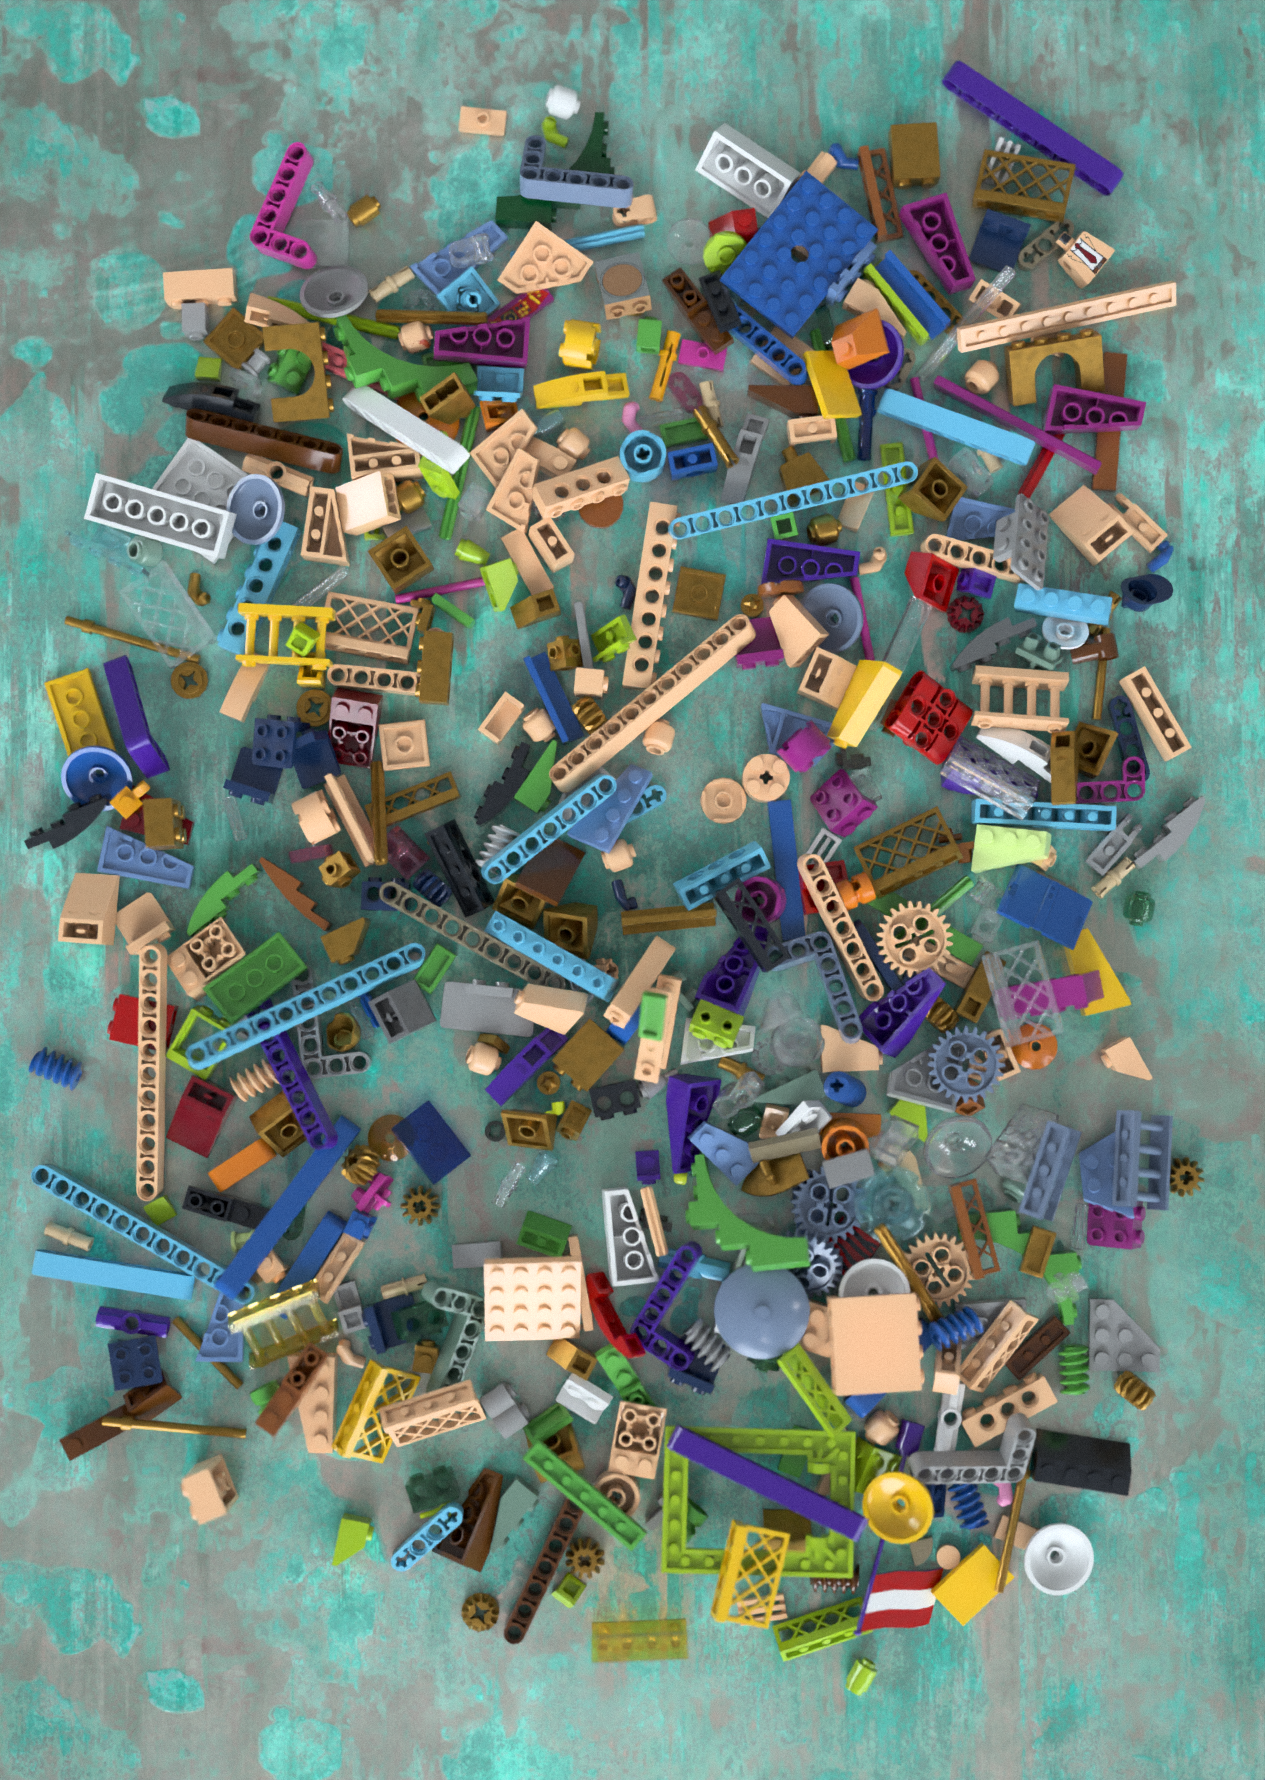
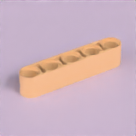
[920,534,1025,584]

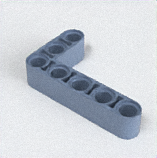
[520,135,634,208]
[767,931,862,1044]

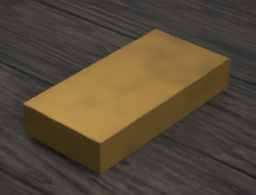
[1019,1225,1057,1278]

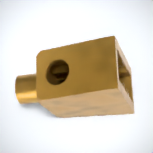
[419,372,476,425]
[778,446,829,506]

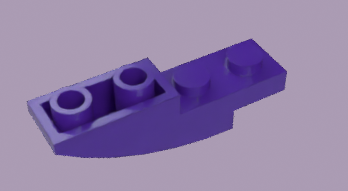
[485,1028,568,1107]

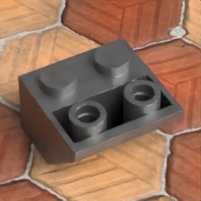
[368,979,437,1044]

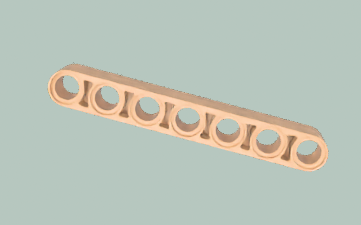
[797,853,884,1001]

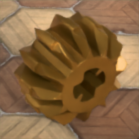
[572,695,608,735]
[925,996,959,1034]
[341,1144,381,1185]
[1170,1157,1205,1197]
[400,1185,441,1226]
[1113,1371,1156,1410]
[565,1537,605,1579]

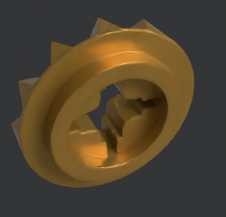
[171,662,209,700]
[296,689,332,727]
[461,1593,499,1632]

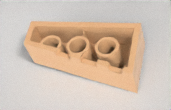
[287,1352,338,1453]

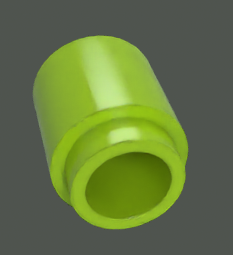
[845,1657,878,1696]

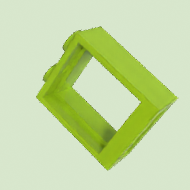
[165,1005,231,1080]

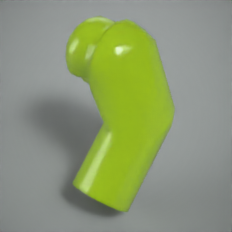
[542,116,569,149]

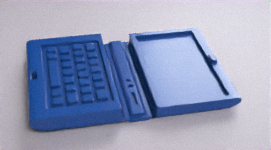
[996,864,1093,950]

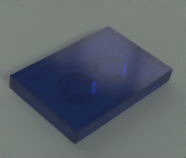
[391,1100,471,1185]

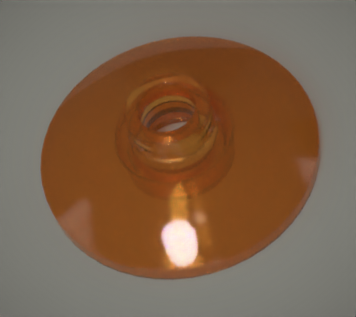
[368,1114,415,1161]

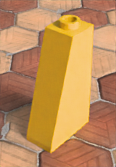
[827,660,902,749]
[1064,928,1131,1016]

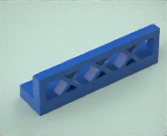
[874,250,951,341]
[523,652,584,746]

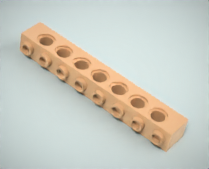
[622,502,681,691]

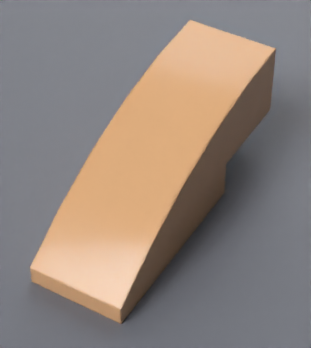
[245,293,310,327]
[219,652,270,723]

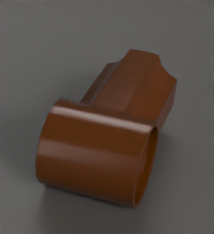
[1070,633,1119,665]

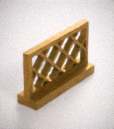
[972,149,1076,223]
[853,806,963,899]
[621,902,717,935]

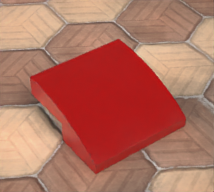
[799,860,848,915]

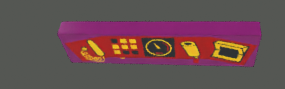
[476,289,554,326]

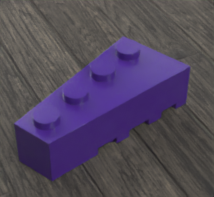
[760,538,860,585]

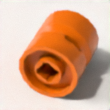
[834,872,876,911]

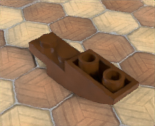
[662,267,734,355]

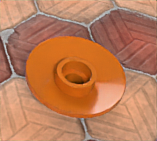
[1010,1023,1058,1070]

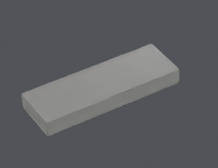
[574,601,593,669]

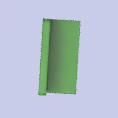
[516,1211,572,1257]

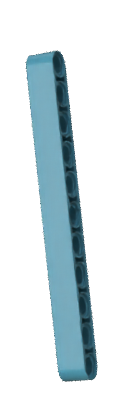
[668,462,918,540]
[187,943,425,1070]
[31,1164,259,1304]

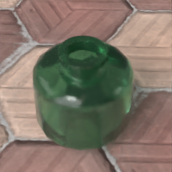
[1123,891,1155,926]
[728,1103,764,1138]

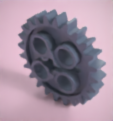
[927,1026,1005,1103]
[790,1166,867,1243]
[779,1229,843,1299]

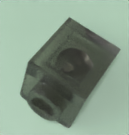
[835,747,872,771]
[639,1207,673,1232]

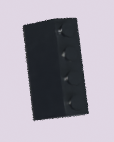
[1030,1428,1132,1496]

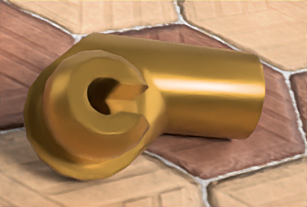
[187,573,211,607]

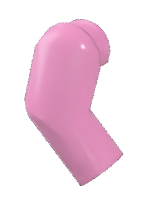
[622,401,643,433]
[993,1483,1013,1507]

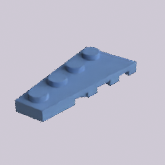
[567,764,653,854]

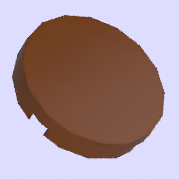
[578,482,623,529]
[758,580,804,598]

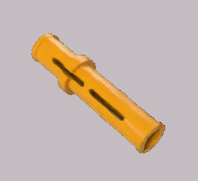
[649,330,681,402]

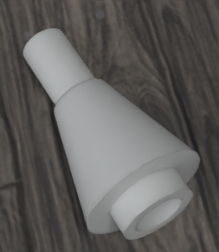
[637,1068,679,1100]

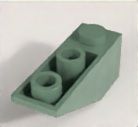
[751,1067,826,1105]
[491,1474,539,1553]

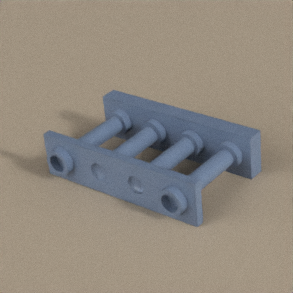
[1112,1110,1173,1211]
[1018,1121,1082,1221]

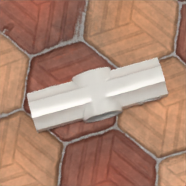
[934,1382,965,1451]

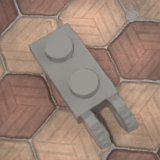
[1084,813,1143,876]

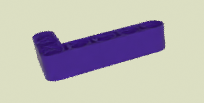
[103,655,170,779]
[629,1241,702,1371]

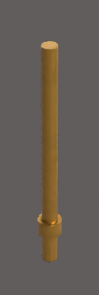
[64,615,201,664]
[102,1415,247,1439]
[994,1451,1033,1593]

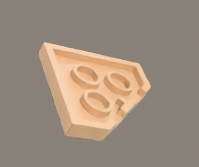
[497,221,593,294]

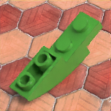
[186,864,261,937]
[595,1343,657,1407]

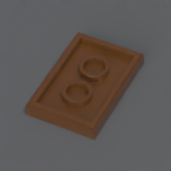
[515,832,586,907]

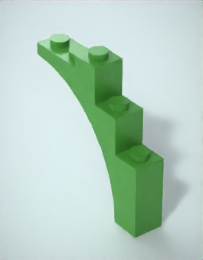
[334,315,478,402]
[685,1154,811,1272]
[956,1208,1082,1325]

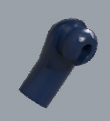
[615,575,636,610]
[611,879,638,911]

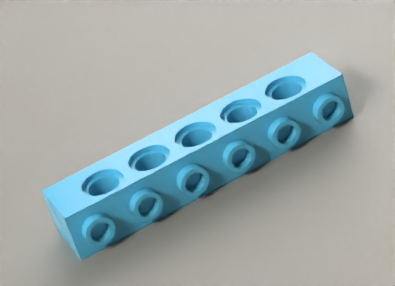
[217,522,302,655]
[971,799,1117,832]
[484,911,620,1002]

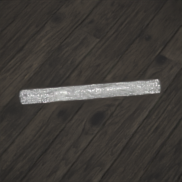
[915,265,1016,381]

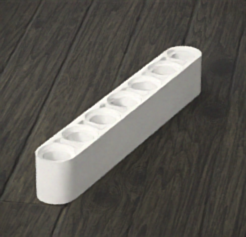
[342,386,470,474]

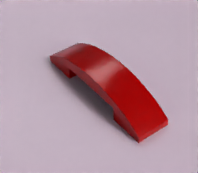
[586,1272,647,1359]

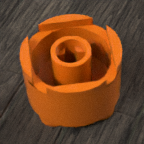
[821,1118,869,1160]

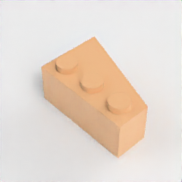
[301,486,350,566]

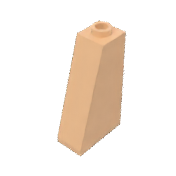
[603,935,676,1029]

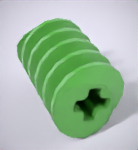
[1058,1344,1090,1395]

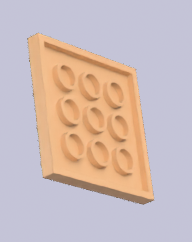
[484,1256,581,1341]

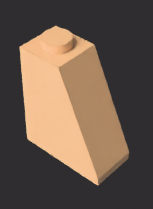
[769,595,829,668]
[514,984,588,1035]
[819,1025,883,1072]

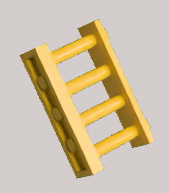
[235,603,336,671]

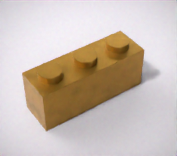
[415,630,454,706]

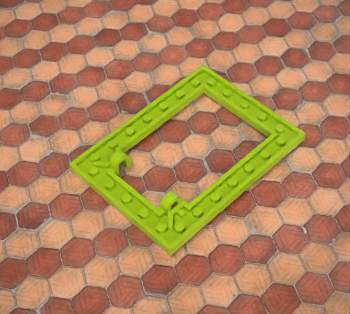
[661,1425,856,1578]

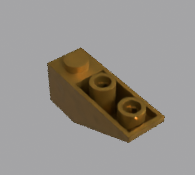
[1050,731,1080,805]
[953,951,1006,1023]

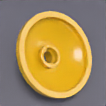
[862,1472,934,1544]

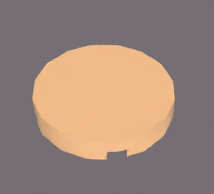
[700,777,747,824]

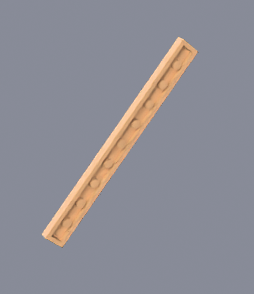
[957,280,1176,353]

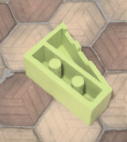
[971,824,1052,873]

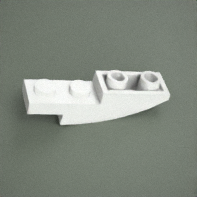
[976,727,1051,783]

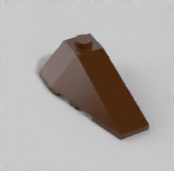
[432,1468,503,1573]

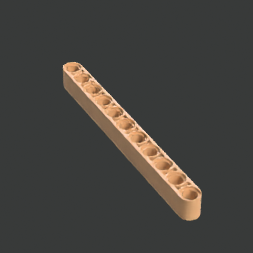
[549,614,756,793]
[136,943,167,1201]

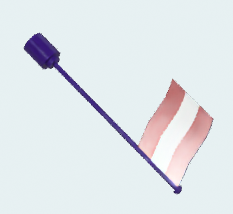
[853,1419,944,1636]

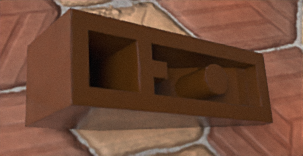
[747,385,818,419]
[59,1403,136,1461]

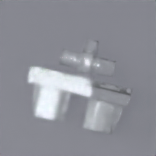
[1047,1270,1088,1303]

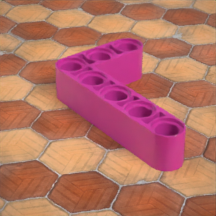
[250,142,317,269]

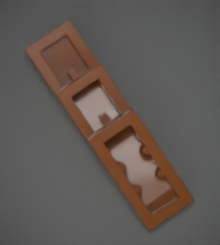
[259,857,333,932]

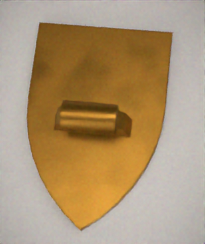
[741,1153,810,1197]

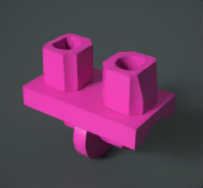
[351,1171,394,1213]

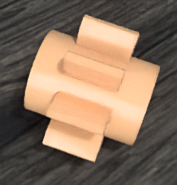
[593,958,619,979]

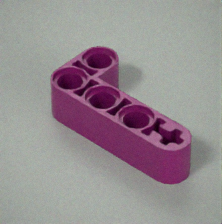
[1051,756,1145,804]

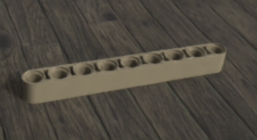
[379,882,566,989]

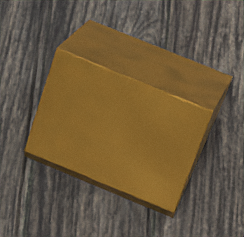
[1075,721,1118,779]
[501,1109,557,1151]
[763,1509,812,1550]

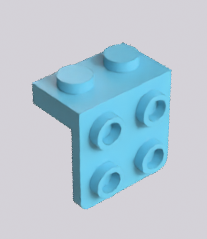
[474,366,524,402]

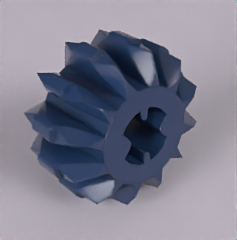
[413,869,452,907]

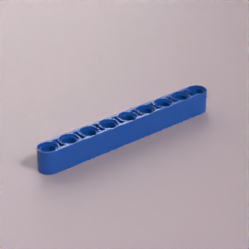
[214,1115,361,1301]

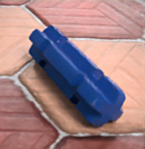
[358,992,380,1028]

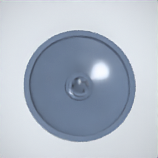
[714,1264,810,1359]

